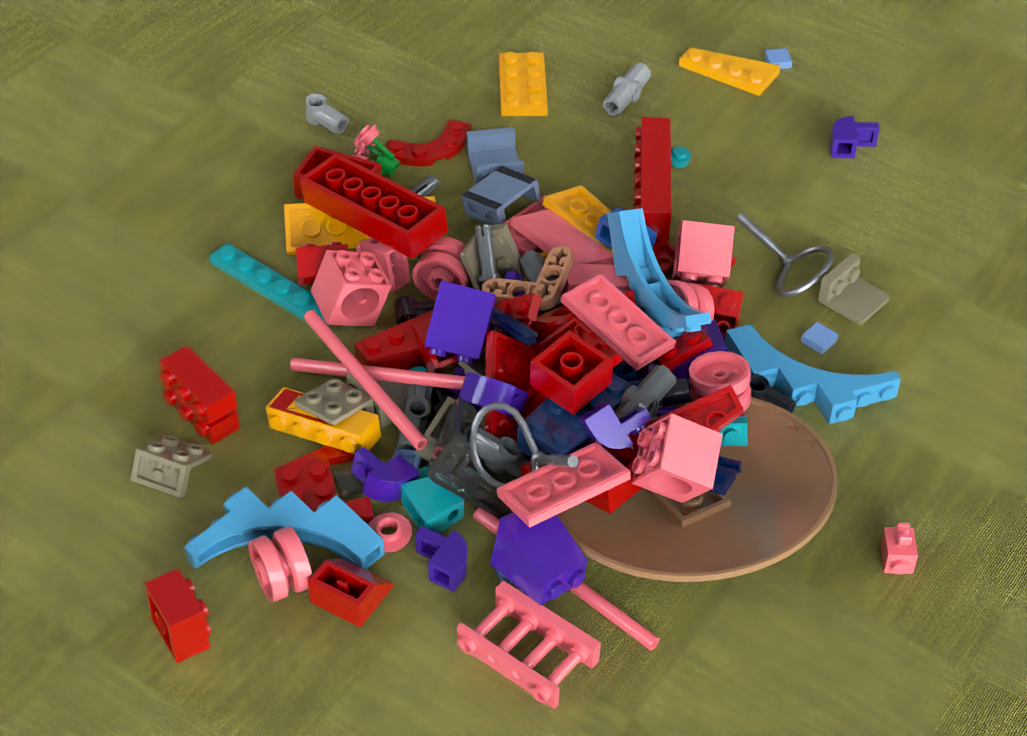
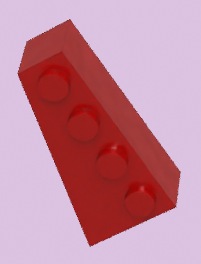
[354,310,433,370]

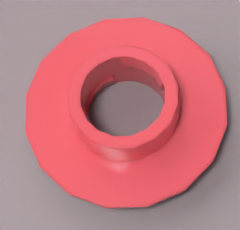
[369,512,412,552]

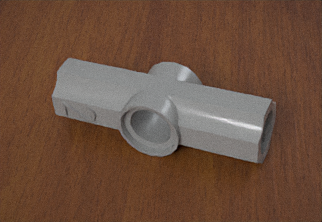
[603,62,651,117]

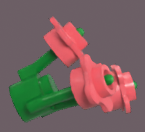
[352,124,400,177]

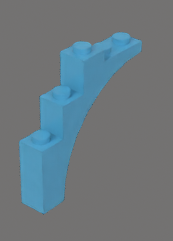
[607,208,711,339]
[725,324,901,424]
[184,487,385,569]

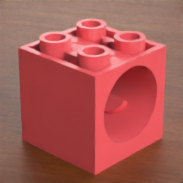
[672,220,735,288]
[311,250,391,327]
[631,413,723,503]

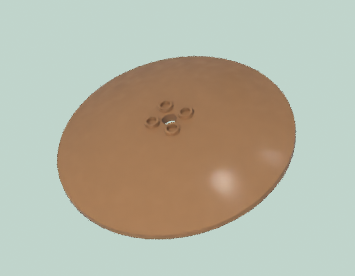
[557,390,838,582]

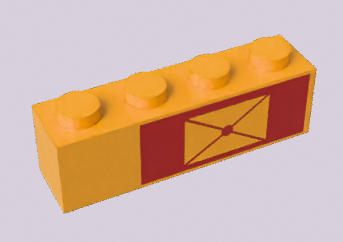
[266,387,381,454]

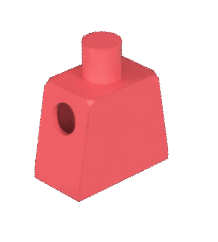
[356,237,411,293]

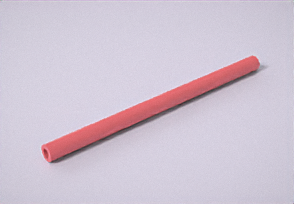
[304,310,428,450]
[290,358,466,390]
[473,507,659,651]

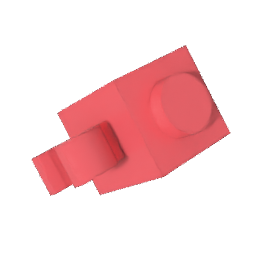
[880,523,918,574]

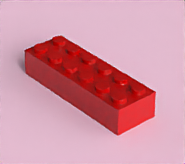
[633,117,672,244]
[300,153,449,259]

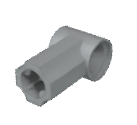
[305,93,349,135]

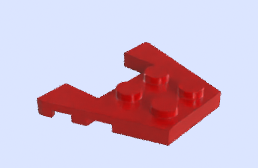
[527,317,623,415]
[274,445,374,524]

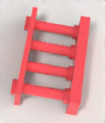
[457,580,601,709]

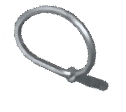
[736,212,834,297]
[469,402,579,488]

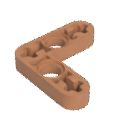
[482,246,574,311]

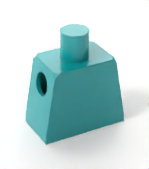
[400,473,474,533]

